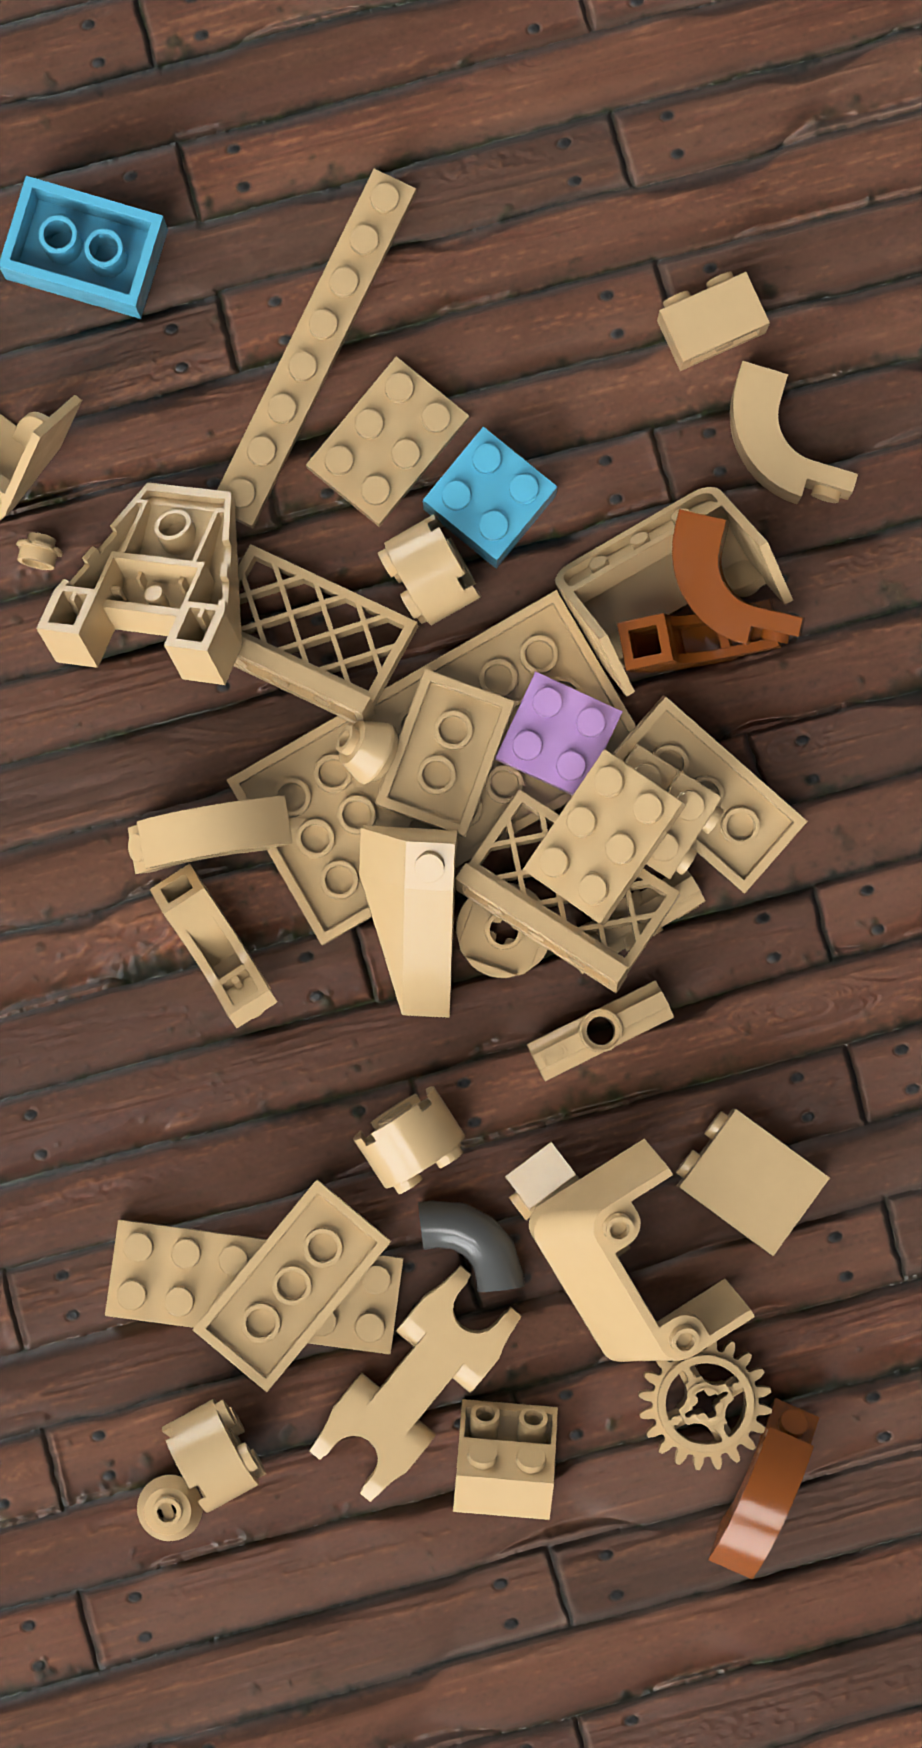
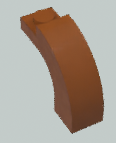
[672,509,805,645]
[617,599,781,673]
[708,1398,820,1579]

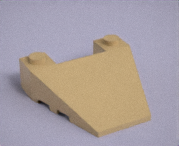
[36,482,242,685]

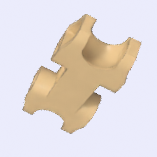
[310,1265,522,1502]

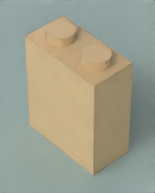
[676,1109,830,1256]

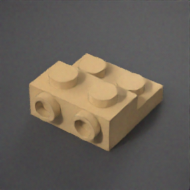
[625,744,723,879]

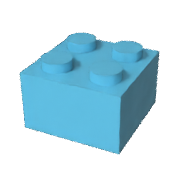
[423,427,557,569]

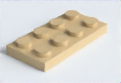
[612,695,808,893]
[193,1179,391,1392]

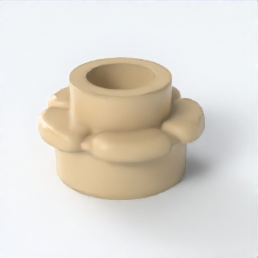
[16,532,63,570]

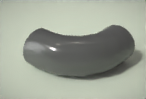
[418,1200,525,1292]

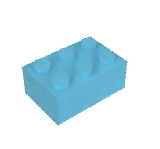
[0,176,168,319]

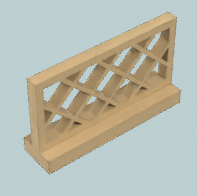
[234,544,419,724]
[455,789,680,993]

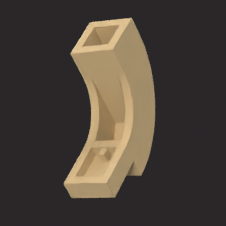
[730,361,858,504]
[128,795,293,874]
[150,863,277,1028]

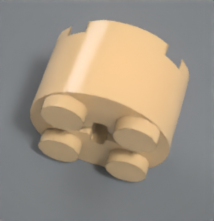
[378,514,481,626]
[353,1086,466,1194]
[162,1399,267,1513]

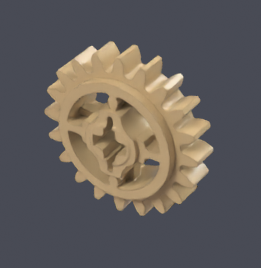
[638,1340,772,1470]

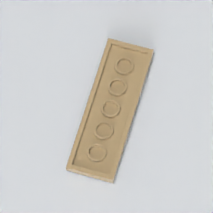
[105,1219,404,1354]

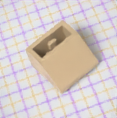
[453,1399,558,1520]

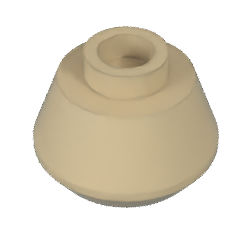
[336,721,398,784]
[137,1475,203,1541]

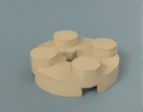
[456,883,548,979]

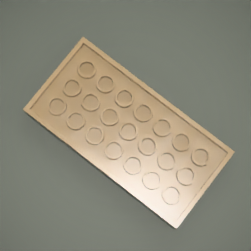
[227,590,636,946]

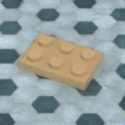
[306,356,469,527]
[375,669,515,838]
[523,749,686,925]

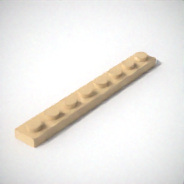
[217,169,416,528]

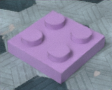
[495,671,623,796]

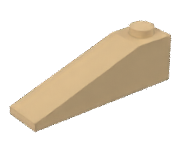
[359,825,458,1018]

